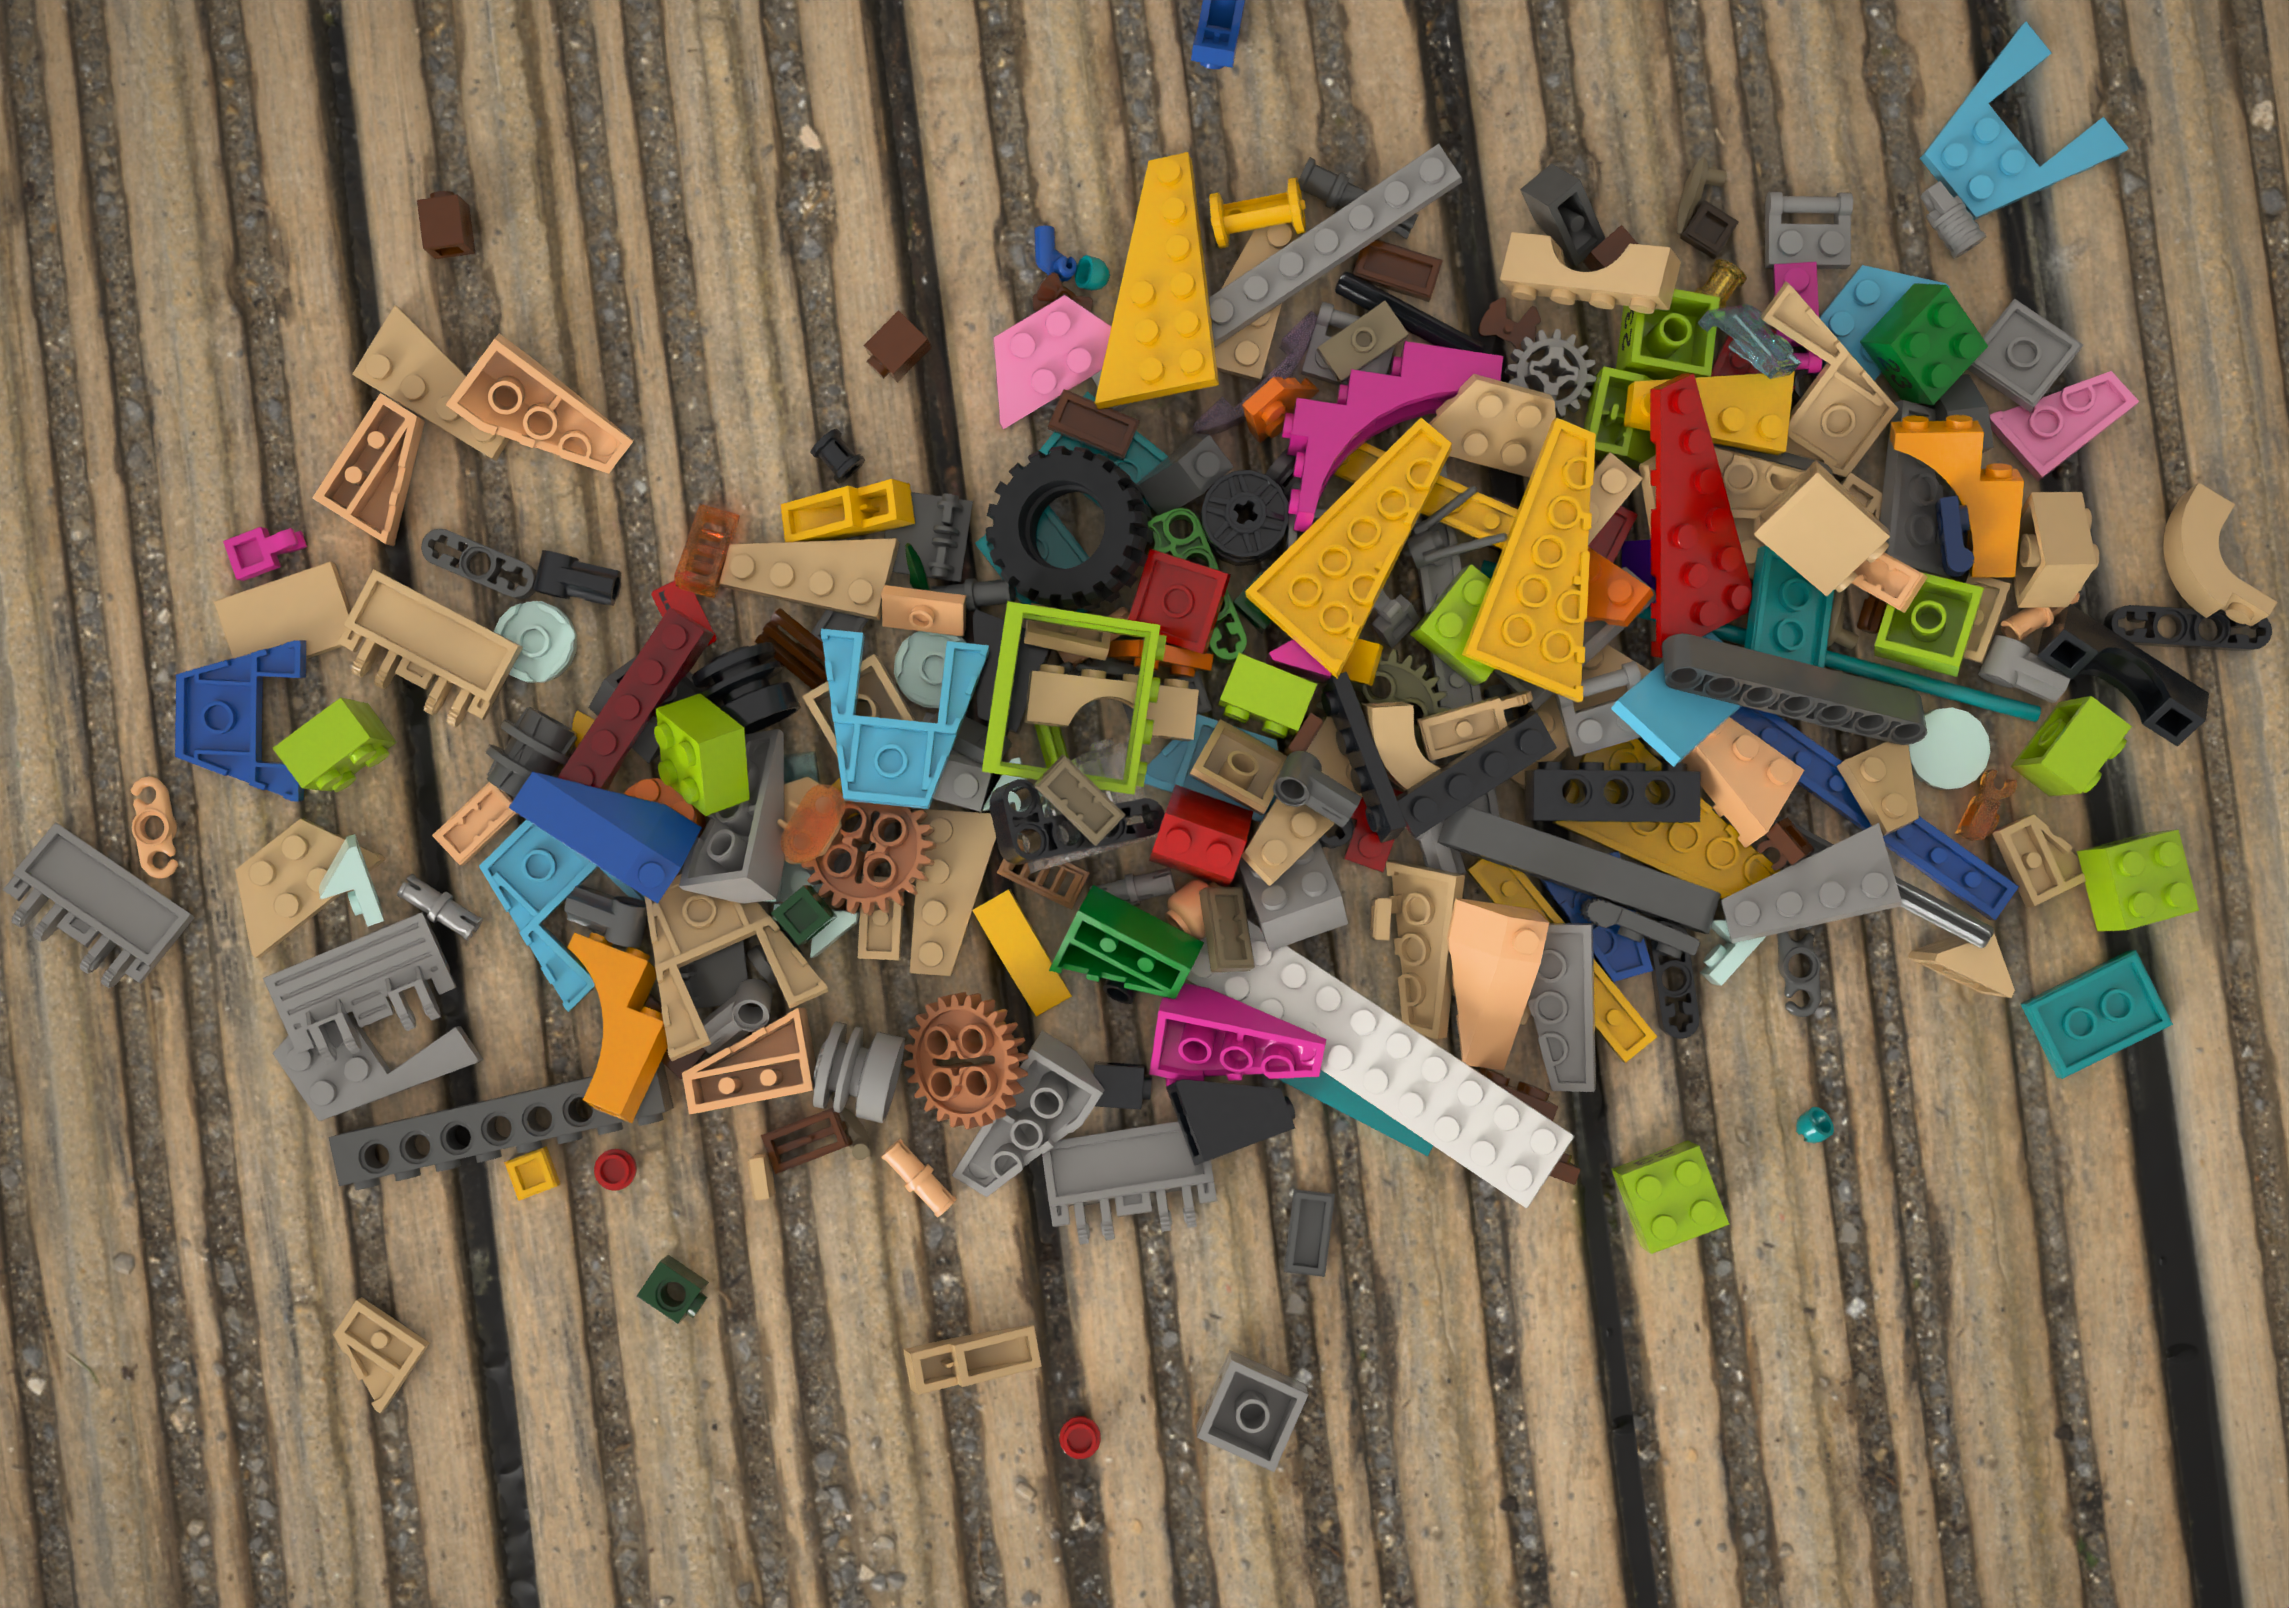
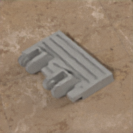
[3,822,195,988]
[263,911,456,1064]
[1042,1121,1217,1245]

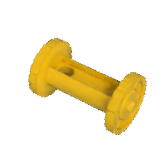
[1209,177,1306,249]

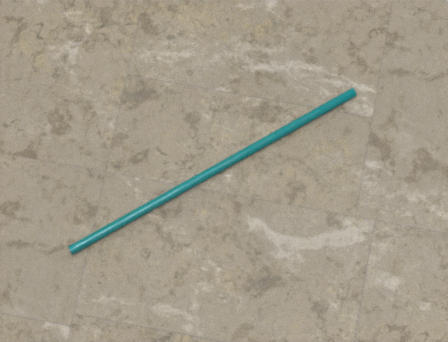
[1480,560,2041,722]

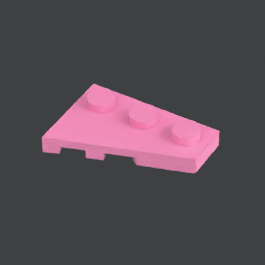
[1990,371,2139,481]

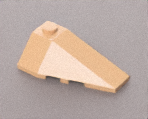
[1447,898,1549,1071]

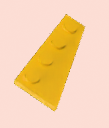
[1624,372,1795,456]

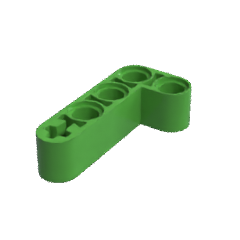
[1147,508,1247,663]

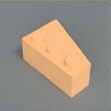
[312,393,425,546]
[1679,717,1804,848]
[682,1008,816,1114]

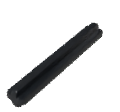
[1335,272,1485,353]

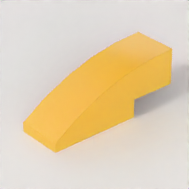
[780,479,915,542]
[972,889,1072,1017]

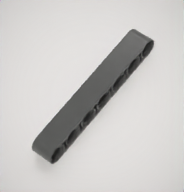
[1661,633,1927,745]
[1437,806,1721,934]

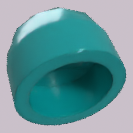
[1075,255,1110,291]
[1796,1107,1834,1144]

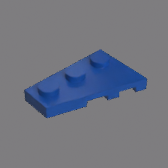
[1540,851,1653,982]

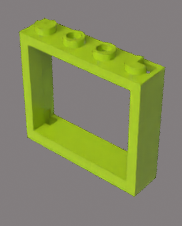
[982,601,1167,795]

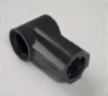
[533,550,622,606]

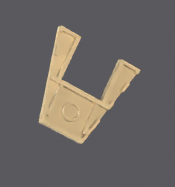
[1760,282,1899,477]
[645,874,828,1061]

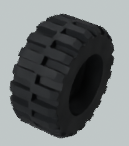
[986,446,1153,612]

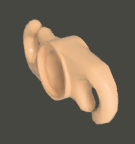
[131,776,178,879]

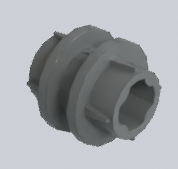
[485,707,577,797]

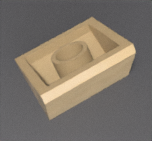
[1189,719,1287,815]
[1908,934,2015,998]

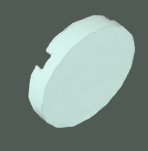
[494,601,577,683]
[894,631,966,709]
[1909,707,1991,790]

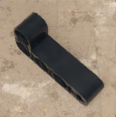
[989,779,1165,864]

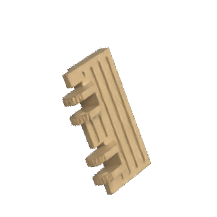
[338,569,523,727]

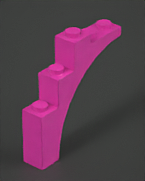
[1282,341,1503,532]

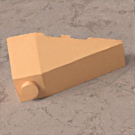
[446,333,634,474]

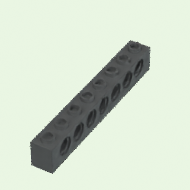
[328,1062,674,1190]

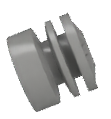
[813,1021,905,1123]

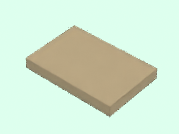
[214,561,351,659]

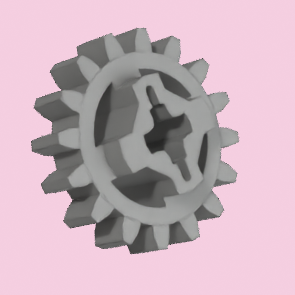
[1505,329,1597,419]

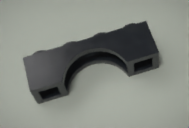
[2037,604,2209,747]

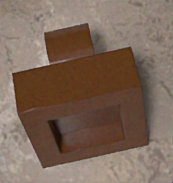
[1757,817,1814,871]

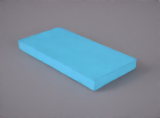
[1611,632,1742,767]

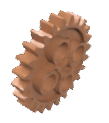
[801,789,936,916]
[904,992,1028,1129]

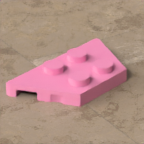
[993,295,1112,429]

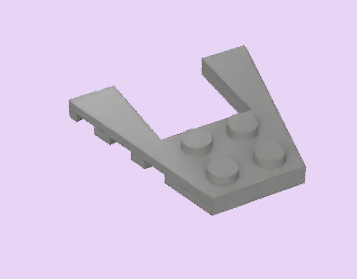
[273,925,483,1121]

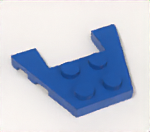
[175,640,306,802]

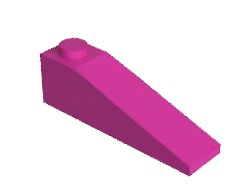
[1149,983,1327,1081]

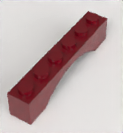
[558,608,714,790]

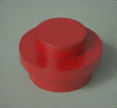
[594,1149,637,1191]
[1059,1416,1101,1459]

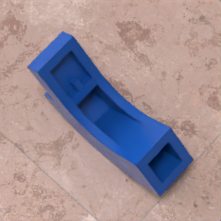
[1191,0,1245,69]

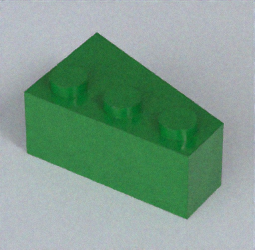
[1049,885,1204,999]

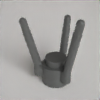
[1406,486,1508,569]

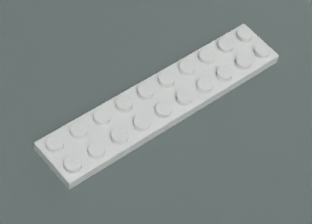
[1186,919,1575,1208]

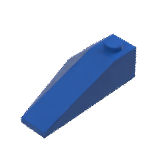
[509,771,702,904]

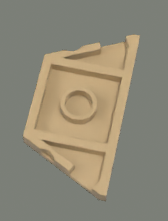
[1429,374,1556,478]
[235,819,386,958]

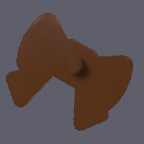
[1033,272,1093,312]
[1478,297,1541,352]

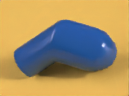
[1034,226,1077,282]

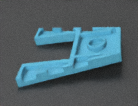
[1919,22,2129,220]
[821,629,989,809]
[479,819,645,1012]

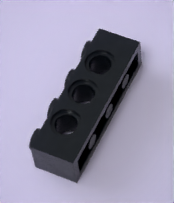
[1525,762,1701,823]

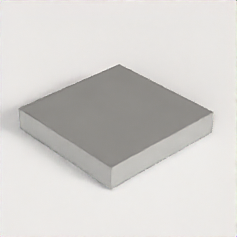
[1967,298,2083,412]

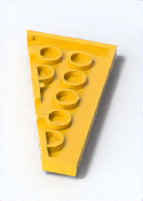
[1095,152,1219,409]
[1245,418,1452,679]
[1462,418,1596,702]

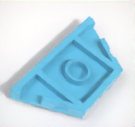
[1819,265,1950,381]
[1144,714,1278,823]

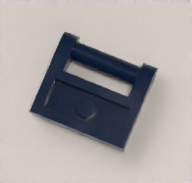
[1935,495,1974,578]

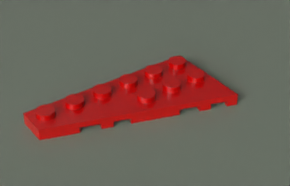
[1650,373,1752,658]

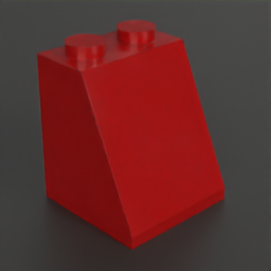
[1149,784,1253,887]

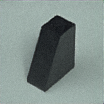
[973,609,1052,737]
[1166,1079,1295,1166]

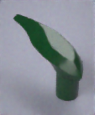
[905,543,931,591]

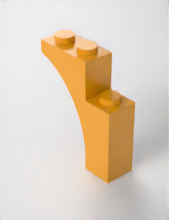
[1890,415,2024,577]
[567,932,668,1123]

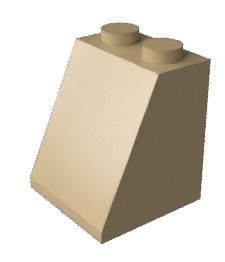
[1754,461,1890,596]

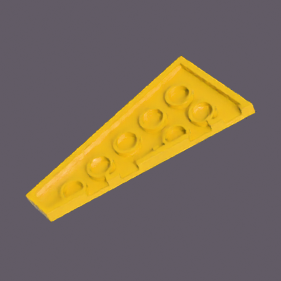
[1553,739,1781,899]

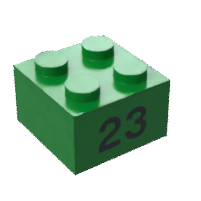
[1860,283,1988,405]

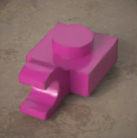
[223,527,307,581]

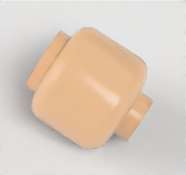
[1165,879,1219,940]

